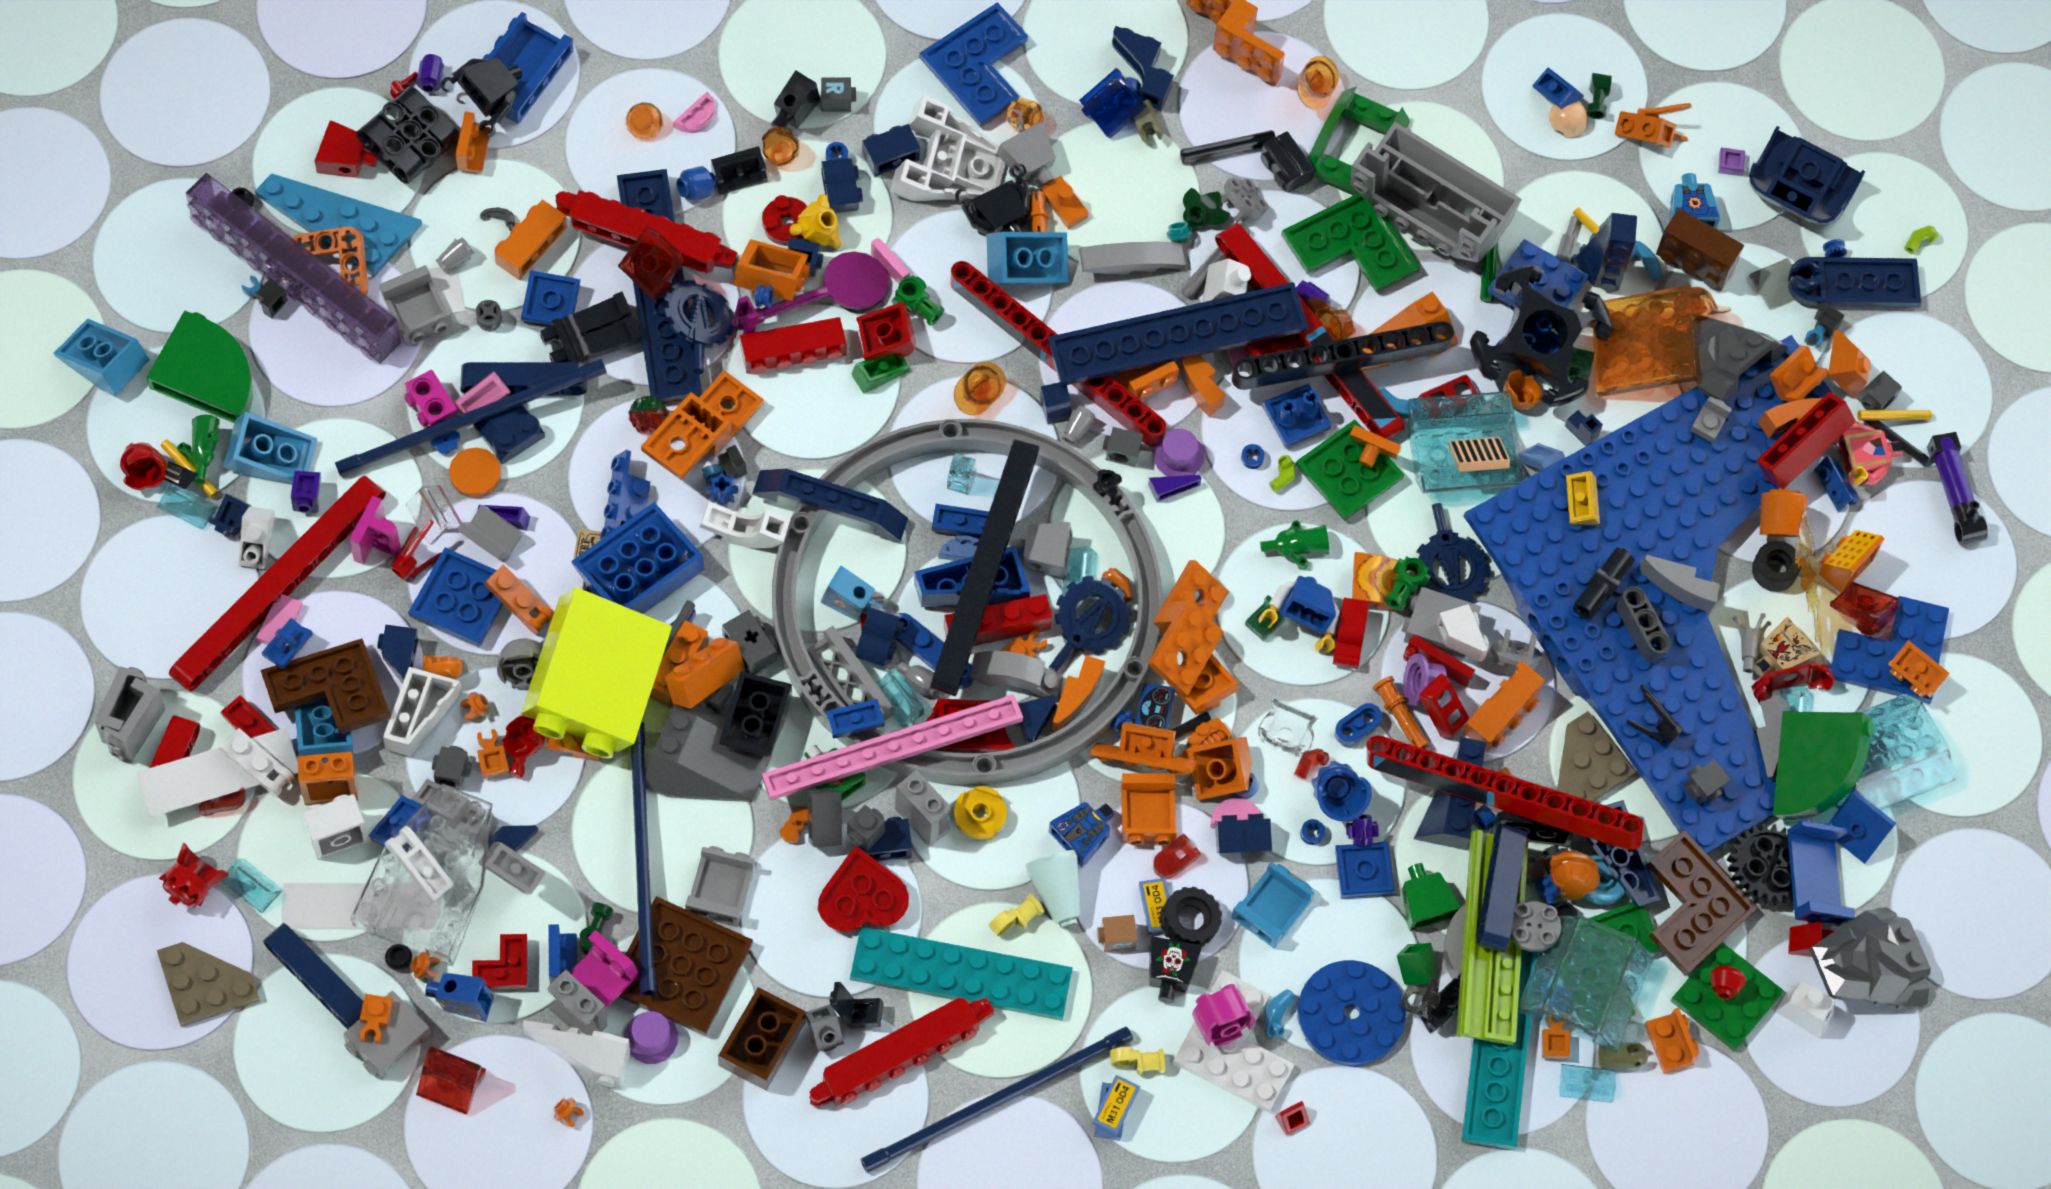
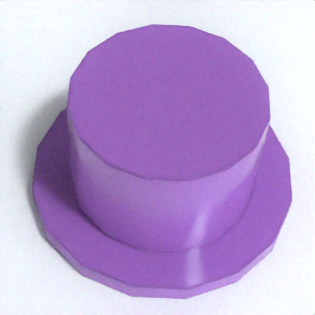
[1153,429,1204,476]
[1403,654,1447,706]
[624,1011,678,1064]

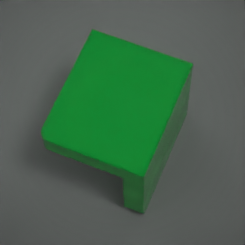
[1397,943,1439,985]

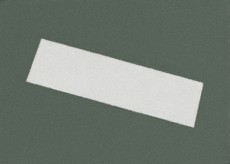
[136,727,298,817]
[281,883,440,929]

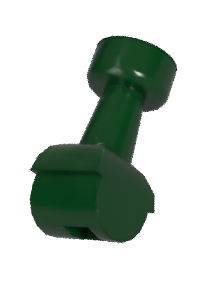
[1587,72,1612,119]
[579,902,614,955]

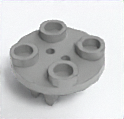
[1221,178,1269,223]
[1490,629,1543,671]
[1510,901,1561,952]

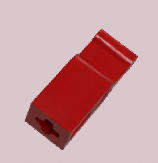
[1332,597,1369,669]

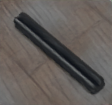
[1180,130,1276,164]

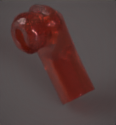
[1294,748,1330,780]

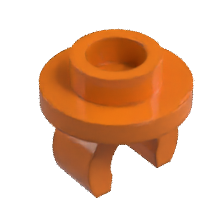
[460,692,489,720]
[411,952,440,980]
[553,1097,584,1127]

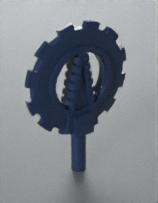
[663,280,734,374]
[1416,503,1490,602]
[1048,576,1132,673]

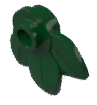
[1183,188,1230,229]

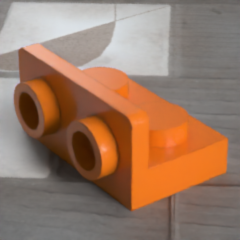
[456,111,491,173]
[1769,345,1828,402]
[1644,1008,1699,1074]

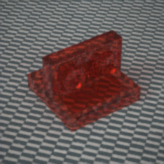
[416,1046,487,1115]

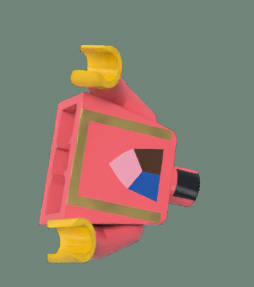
[1837,422,1903,486]

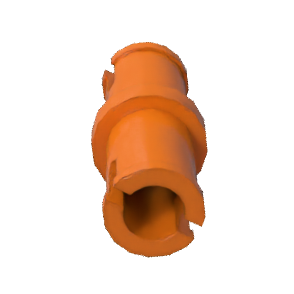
[1029,191,1049,232]

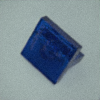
[1079,68,1148,139]

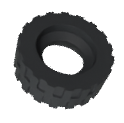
[1160,886,1222,947]

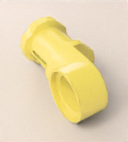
[988,894,1044,936]
[1110,1047,1165,1075]

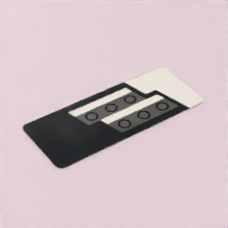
[164,459,198,489]

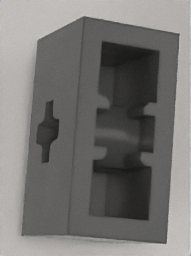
[722,610,778,674]

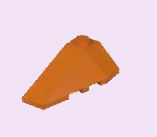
[1360,292,1458,371]

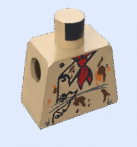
[1754,616,1820,678]

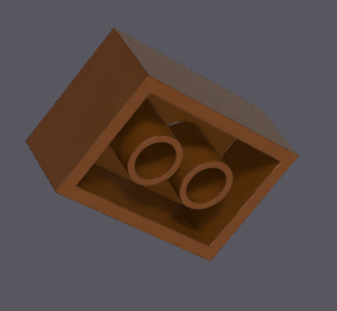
[1656,208,1745,291]
[718,987,806,1091]

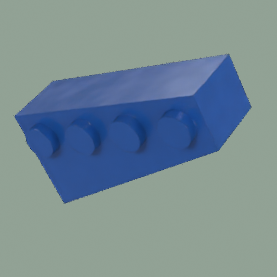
[914,546,1030,607]

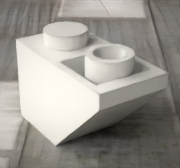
[238,506,275,569]
[1436,604,1489,662]

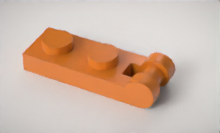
[484,564,554,635]

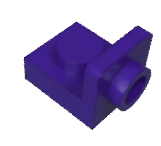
[291,471,322,513]

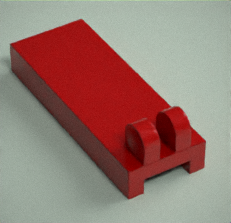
[1403,635,1475,688]

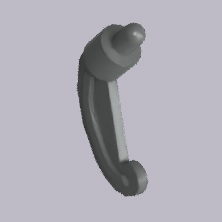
[480,207,516,231]

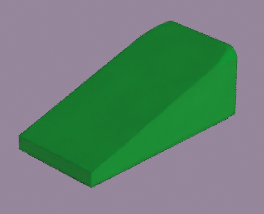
[851,354,911,393]

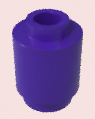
[416,54,444,93]
[1296,280,1331,316]

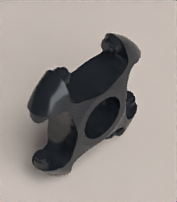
[1470,265,1613,408]

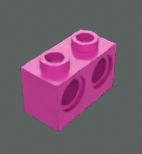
[404,369,458,428]

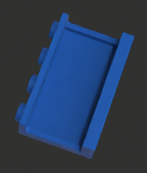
[482,12,574,124]

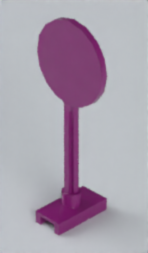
[732,251,889,334]

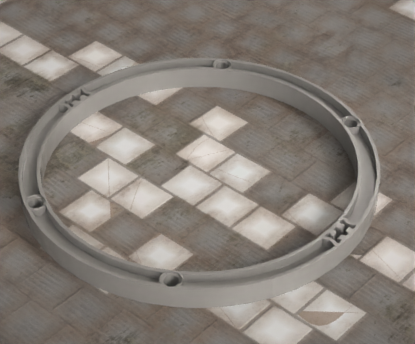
[772,419,1162,786]

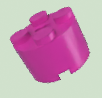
[1192,984,1255,1046]

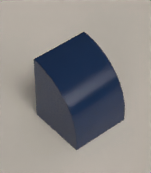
[1039,382,1072,424]

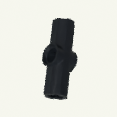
[1573,547,1635,620]

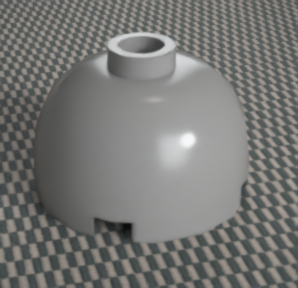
[497,638,543,689]

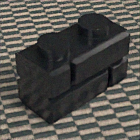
[1260,131,1315,192]

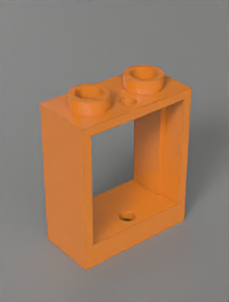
[734,239,810,301]
[297,752,359,805]

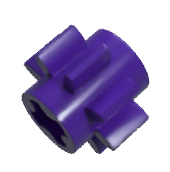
[1346,814,1379,846]

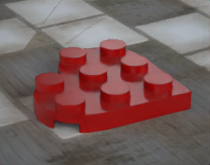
[817,845,909,932]

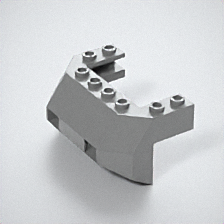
[1351,122,1522,262]

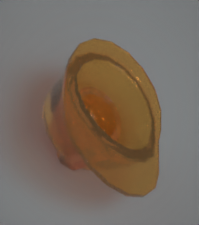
[1297,56,1339,110]
[1671,287,1732,321]
[1306,297,1356,341]
[953,361,1006,416]

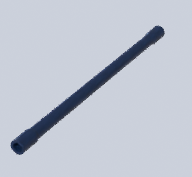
[335,359,607,477]
[630,721,656,996]
[860,1026,1133,1173]

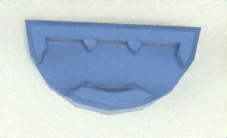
[938,535,979,561]

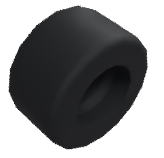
[1752,540,1802,592]

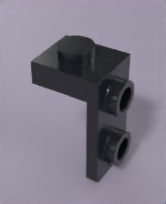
[830,982,884,1029]

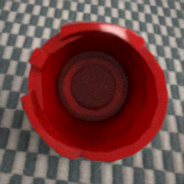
[120,442,167,490]

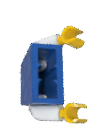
[1258,576,1340,654]

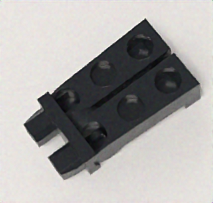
[539,291,642,363]

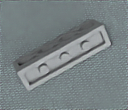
[807,626,893,721]

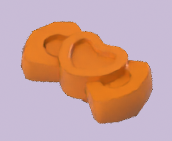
[779,806,808,843]

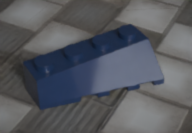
[1571,213,1637,291]
[1414,737,1487,850]

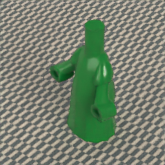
[177,414,220,484]
[1260,520,1330,570]

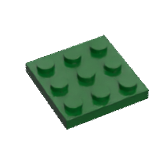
[1295,419,1405,521]
[1670,942,1784,1052]

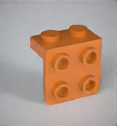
[1114,361,1179,400]

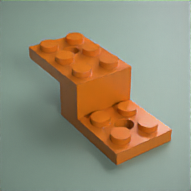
[1186,0,1285,85]
[641,370,764,480]
[1147,560,1229,696]

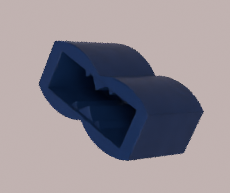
[821,158,863,213]
[855,605,904,667]
[1215,813,1272,853]

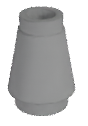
[435,237,475,272]
[1062,406,1096,446]

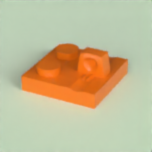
[1167,654,1240,715]

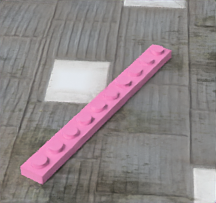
[762,694,1023,801]

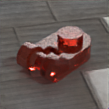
[198,787,246,816]
[1153,833,1202,879]

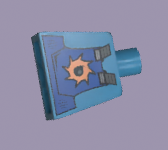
[1669,173,1720,229]
[820,565,884,621]

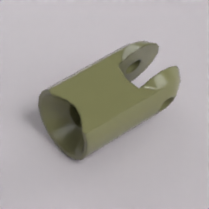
[1129,100,1163,145]
[1598,1042,1648,1069]

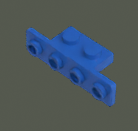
[600,449,651,540]

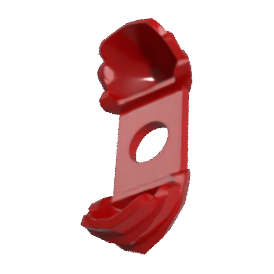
[1751,662,1836,705]

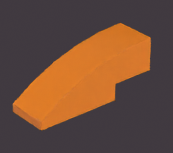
[1177,355,1226,417]
[1758,398,1822,438]
[1052,655,1106,733]

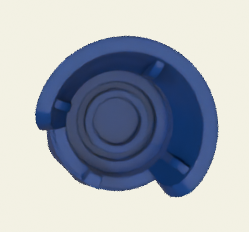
[1311,761,1372,822]

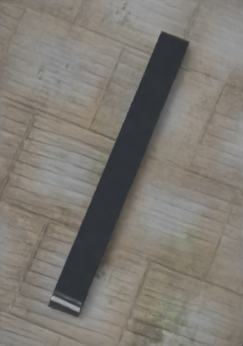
[930,439,1040,697]

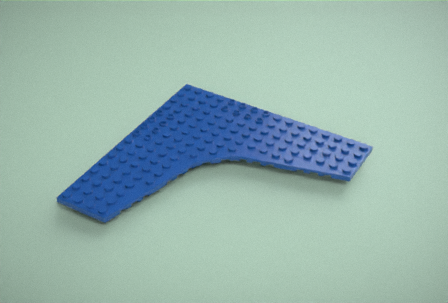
[1463,335,1833,854]

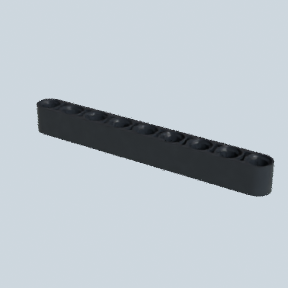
[1231,321,1454,390]

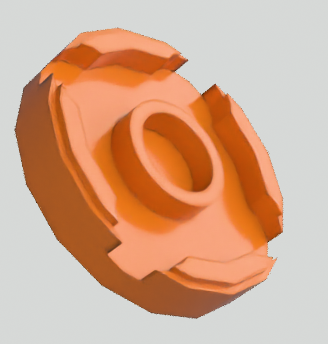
[449,447,501,498]

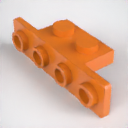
[1090,722,1198,775]

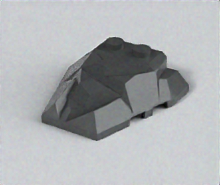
[1659,312,1788,402]
[1809,907,1931,1010]

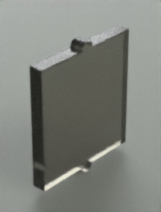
[1749,258,1794,309]

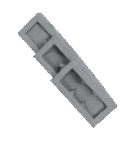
[1079,241,1186,276]

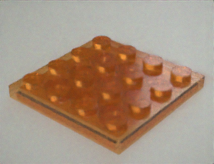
[1593,285,1698,397]

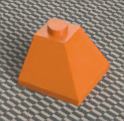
[1828,330,1871,398]
[1187,737,1252,800]

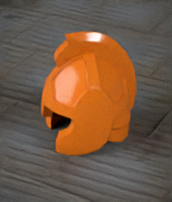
[1550,850,1600,900]

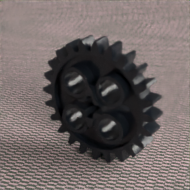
[1727,823,1793,907]

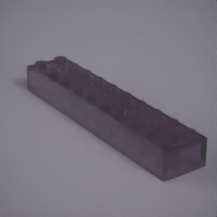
[185,172,401,364]

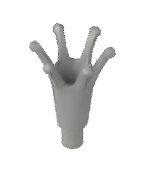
[1732,611,1771,673]

